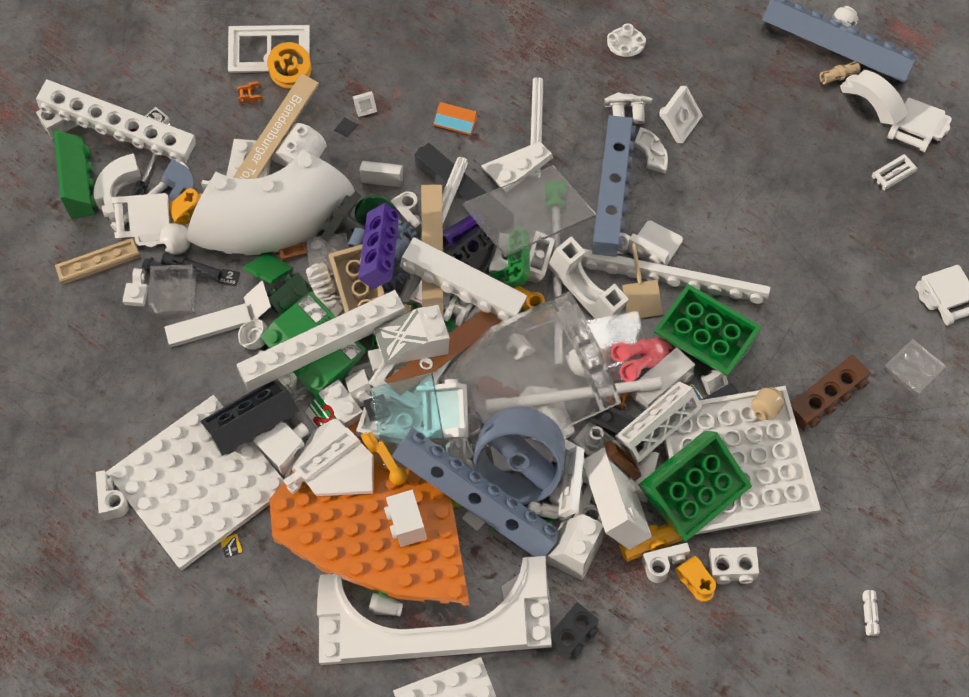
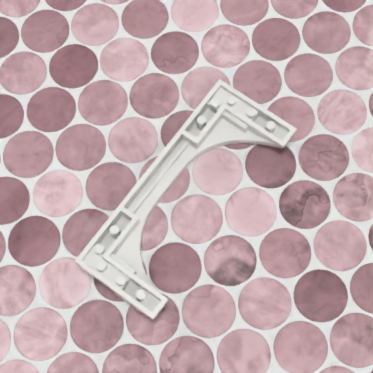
[317,556,552,665]

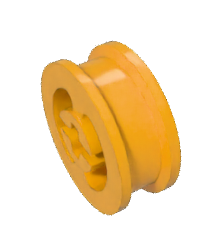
[267,42,312,89]

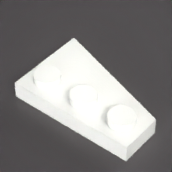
[481,141,553,194]

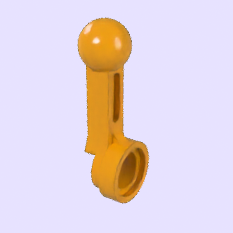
[360,432,407,485]

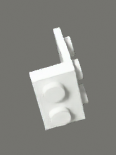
[628,221,683,266]

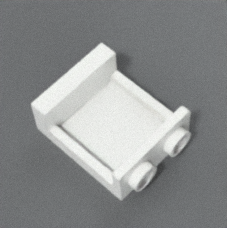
[417,379,469,441]

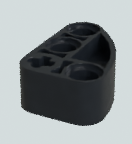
[443,224,499,273]

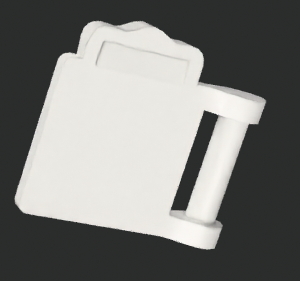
[887,98,952,152]
[111,193,170,247]
[915,265,969,325]

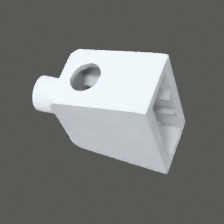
[253,422,309,476]

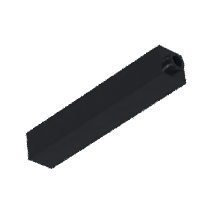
[414,142,514,235]

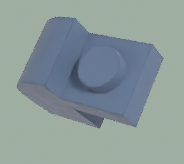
[161,159,194,203]

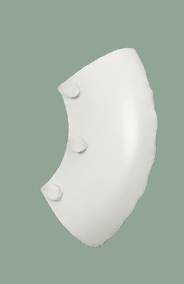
[187,149,355,255]

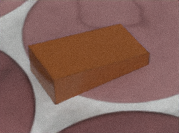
[279,242,308,262]

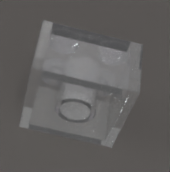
[148,265,197,315]

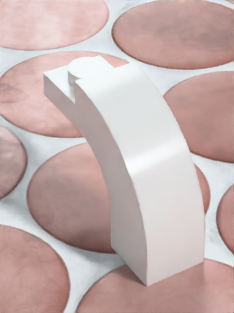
[840,70,908,125]
[94,154,142,223]

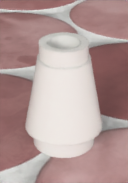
[368,592,403,617]

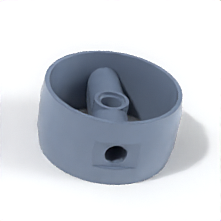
[473,407,566,505]

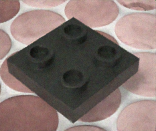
[321,191,365,242]

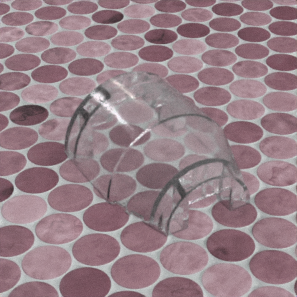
[440,291,621,449]

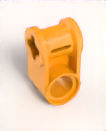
[169,188,202,225]
[675,556,716,602]

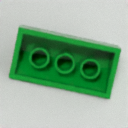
[53,130,97,219]

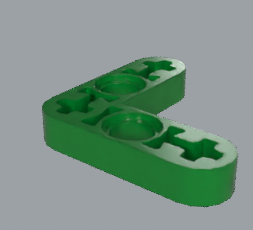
[488,228,530,288]

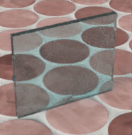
[371,373,446,467]

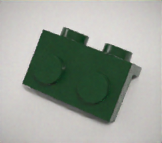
[267,272,313,316]

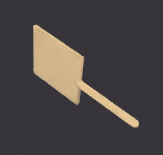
[622,243,663,320]

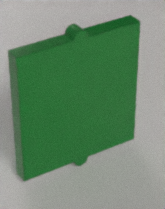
[244,254,293,284]

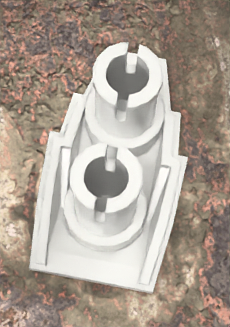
[604,92,652,124]
[573,421,621,456]

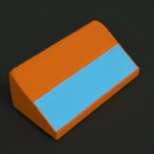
[434,102,477,135]

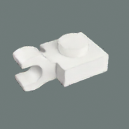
[122,268,148,307]

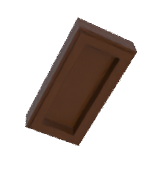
[604,439,641,481]

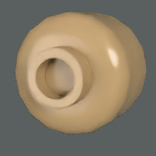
[751,387,785,420]

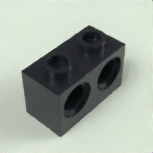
[551,602,599,660]

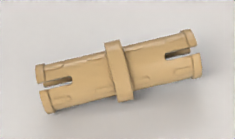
[819,61,860,84]

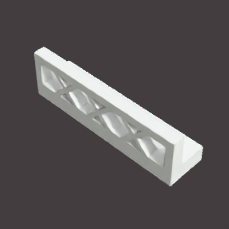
[615,382,702,463]

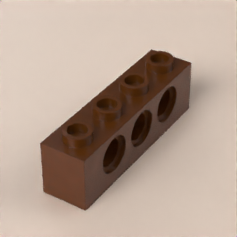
[791,354,871,431]

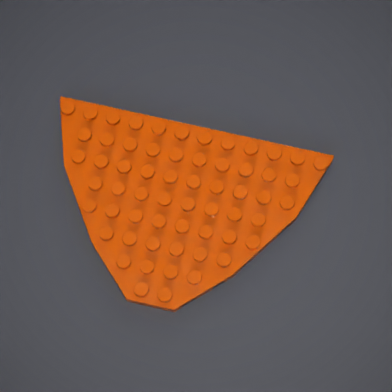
[269,382,470,606]

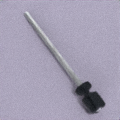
[131,123,171,196]

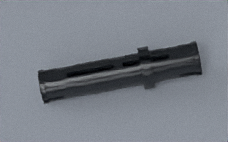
[161,252,223,282]

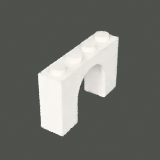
[548,236,629,326]

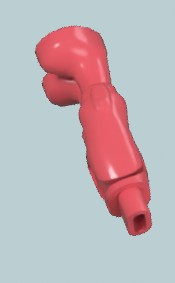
[611,337,677,382]

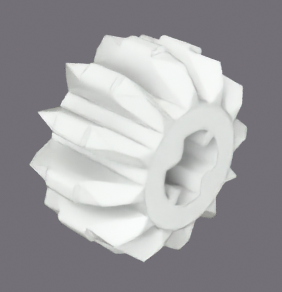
[306,262,336,298]

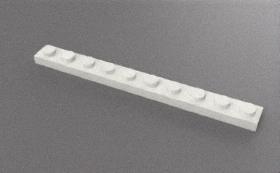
[581,249,770,304]

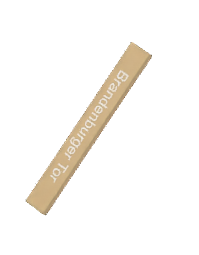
[233,73,319,179]

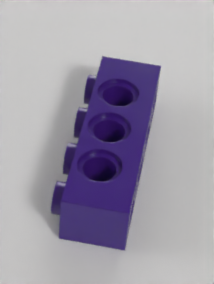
[358,203,400,289]

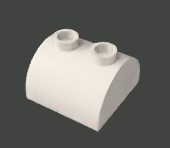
[272,123,327,167]

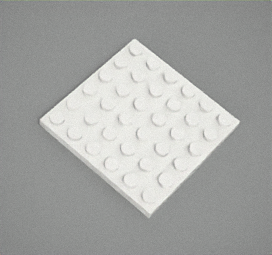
[664,386,821,535]
[106,395,284,571]

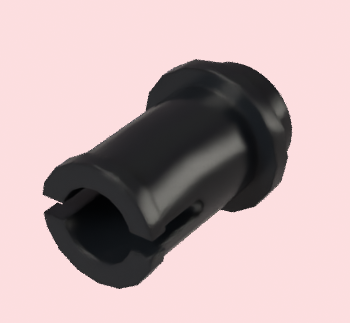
[142,257,170,278]

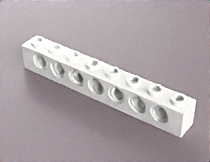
[36,79,196,163]

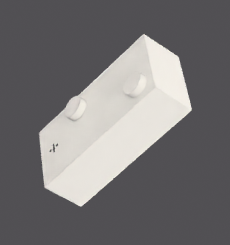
[584,448,652,550]

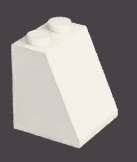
[546,514,604,581]

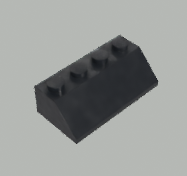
[200,379,299,456]

